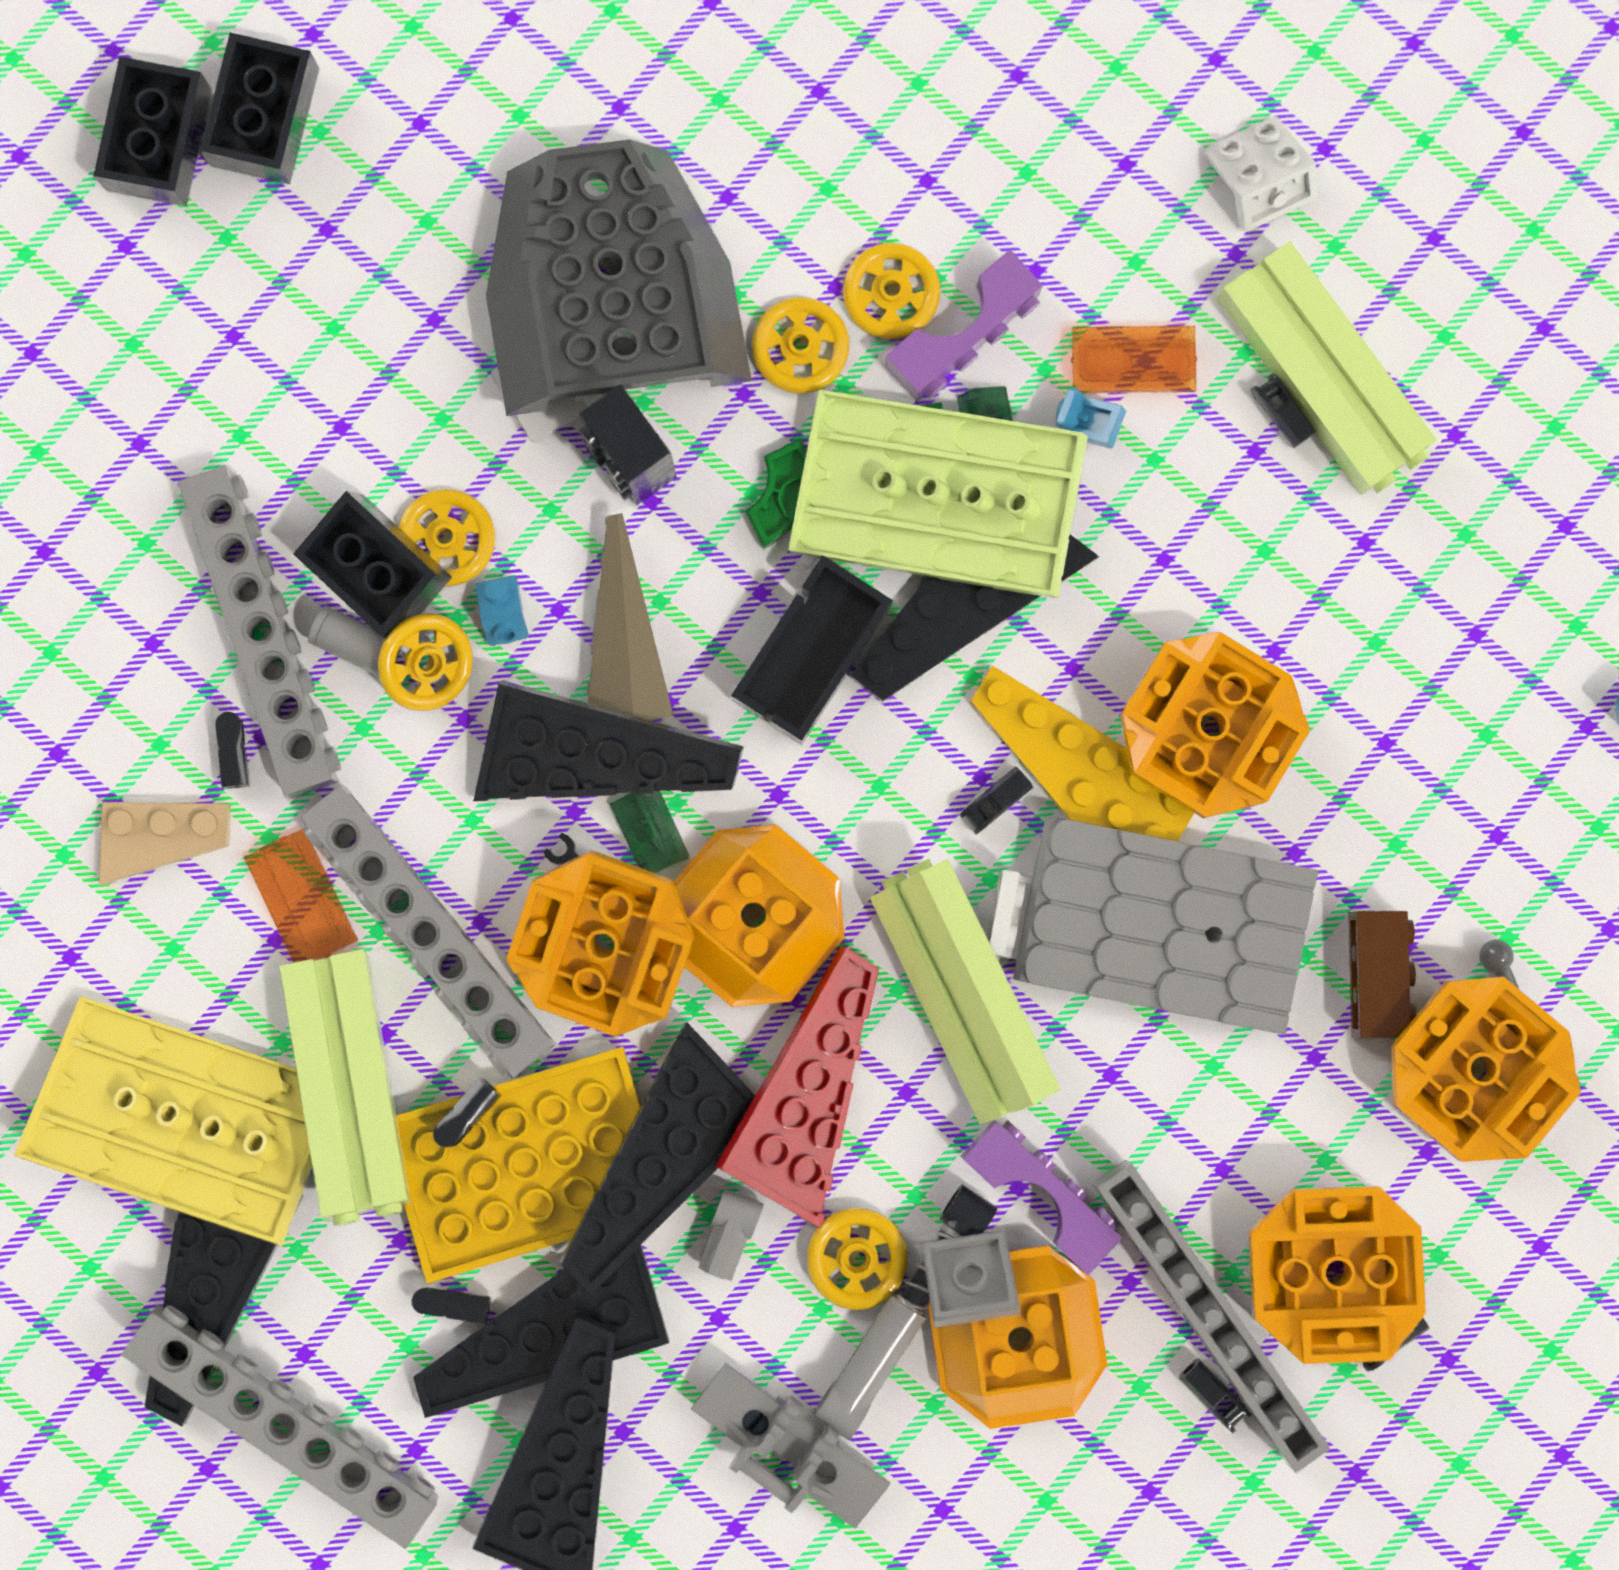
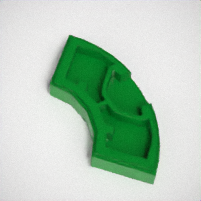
[745,438,806,549]

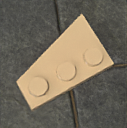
[99,802,231,886]

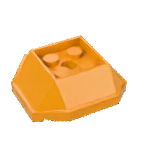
[1120,632,1310,819]
[673,824,845,1007]
[506,850,695,1037]
[1391,977,1581,1162]
[1248,1186,1426,1364]
[927,1244,1108,1429]

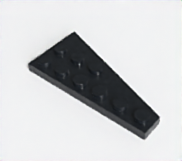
[850,534,1100,702]
[473,680,744,802]
[559,1022,756,1295]
[144,1194,304,1427]
[413,1244,670,1418]
[472,1313,616,1570]

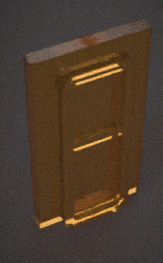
[1071,326,1197,393]
[244,828,359,963]

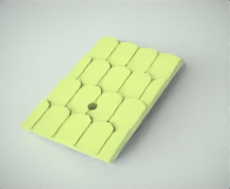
[788,389,1088,599]

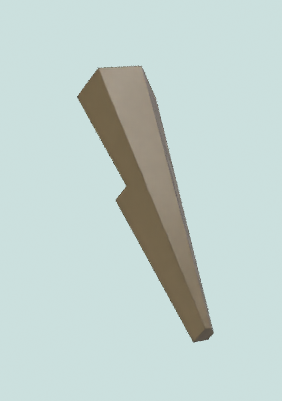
[587,513,674,721]

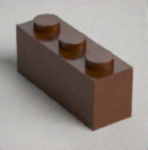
[1348,911,1417,1038]

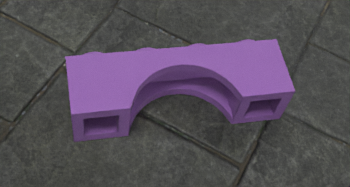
[884,249,1043,402]
[960,1120,1122,1276]

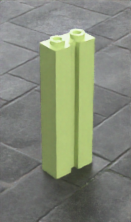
[1217,241,1437,495]
[870,859,1061,1125]
[279,949,412,1226]

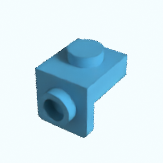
[1056,387,1126,449]
[475,575,529,646]

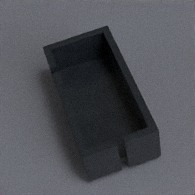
[731,555,893,746]

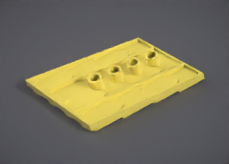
[14,996,313,1246]

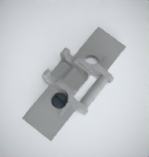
[691,1362,891,1529]

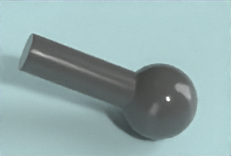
[1479,939,1520,990]

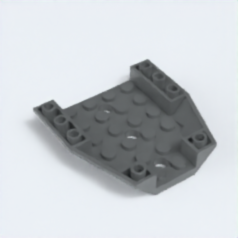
[486,139,752,416]

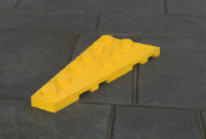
[970,666,1194,841]

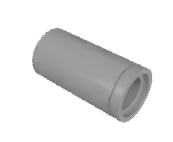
[308,606,402,677]

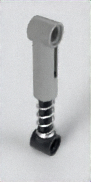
[814,1184,998,1440]

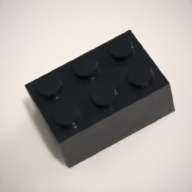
[199,32,320,185]
[93,56,212,206]
[579,384,677,506]
[293,491,452,638]

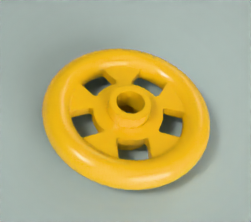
[843,243,941,340]
[751,297,850,394]
[398,489,495,587]
[378,613,473,711]
[807,1208,908,1310]

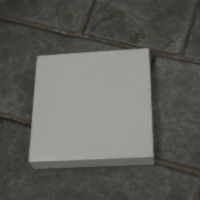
[921,1230,1020,1328]

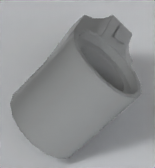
[698,1189,764,1281]

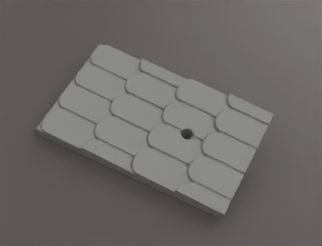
[1013,815,1319,1035]

